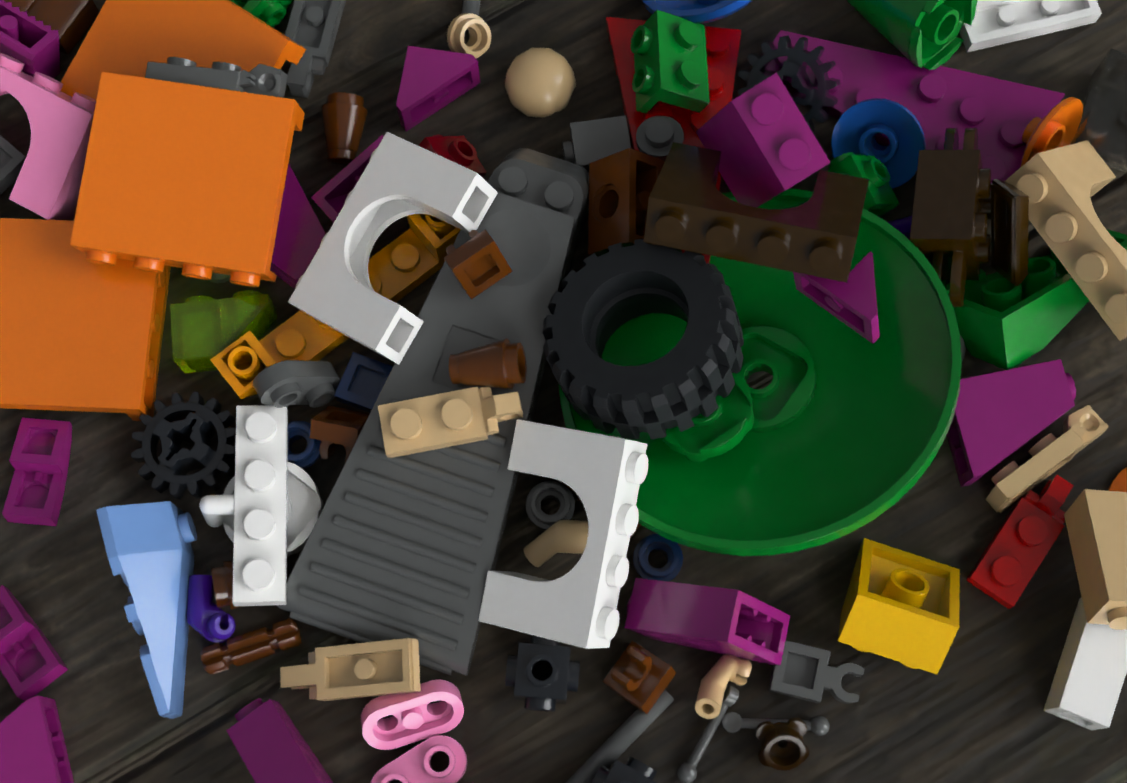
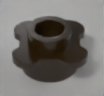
[755,718,809,771]

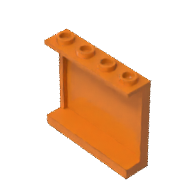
[61,0,306,100]
[70,72,305,287]
[0,218,171,421]

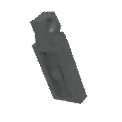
[283,0,346,99]
[145,57,288,98]

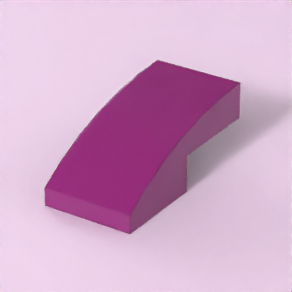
[2,417,73,526]
[0,585,68,701]

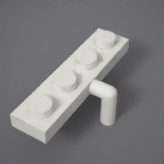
[199,405,288,607]

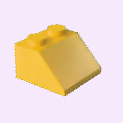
[838,538,960,674]

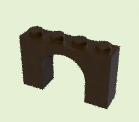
[644,142,869,283]

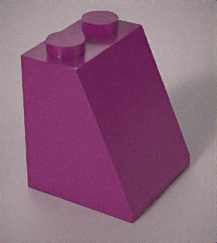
[696,72,831,208]

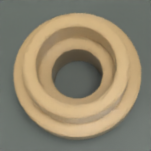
[447,13,491,59]

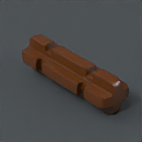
[200,619,301,675]

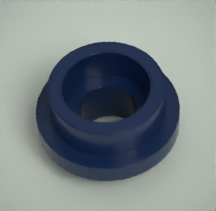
[288,421,322,469]
[633,534,683,582]

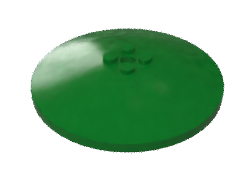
[559,188,962,556]

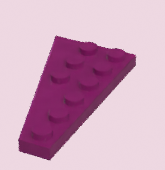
[764,30,1065,183]

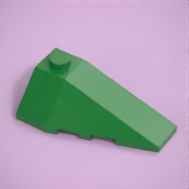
[946,229,1127,370]

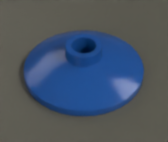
[831,98,926,189]

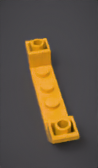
[210,214,461,399]

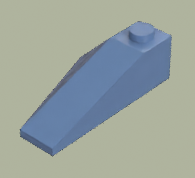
[96,501,197,719]

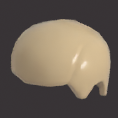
[505,48,576,118]

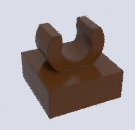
[444,229,513,299]
[310,406,369,463]
[602,641,677,714]

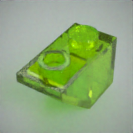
[170,290,277,373]

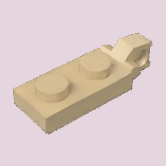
[378,386,523,458]
[985,405,1109,513]
[280,638,421,701]

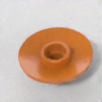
[1021,97,1083,167]

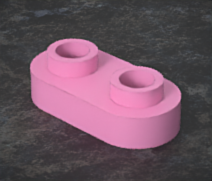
[361,680,464,750]
[371,735,467,783]

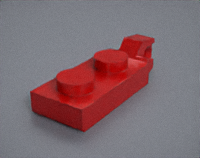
[966,474,1074,609]

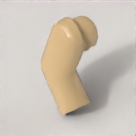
[523,520,588,567]
[695,654,752,719]

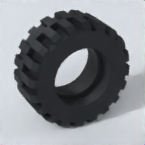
[542,239,744,440]

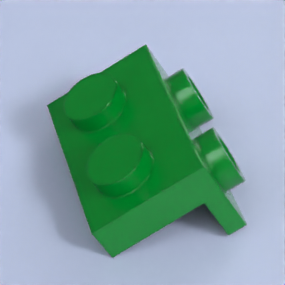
[631,10,710,114]

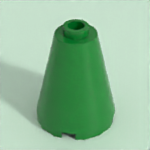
[847,0,977,70]

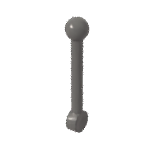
[677,684,739,783]
[722,712,830,736]

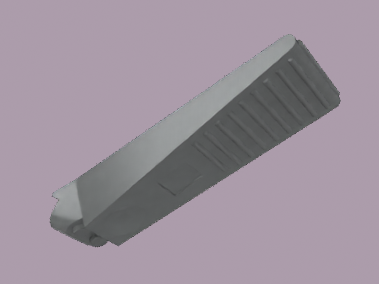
[277,148,589,676]

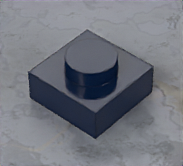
[334,352,393,413]

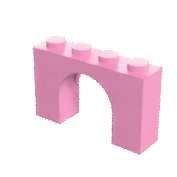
[0,53,96,221]

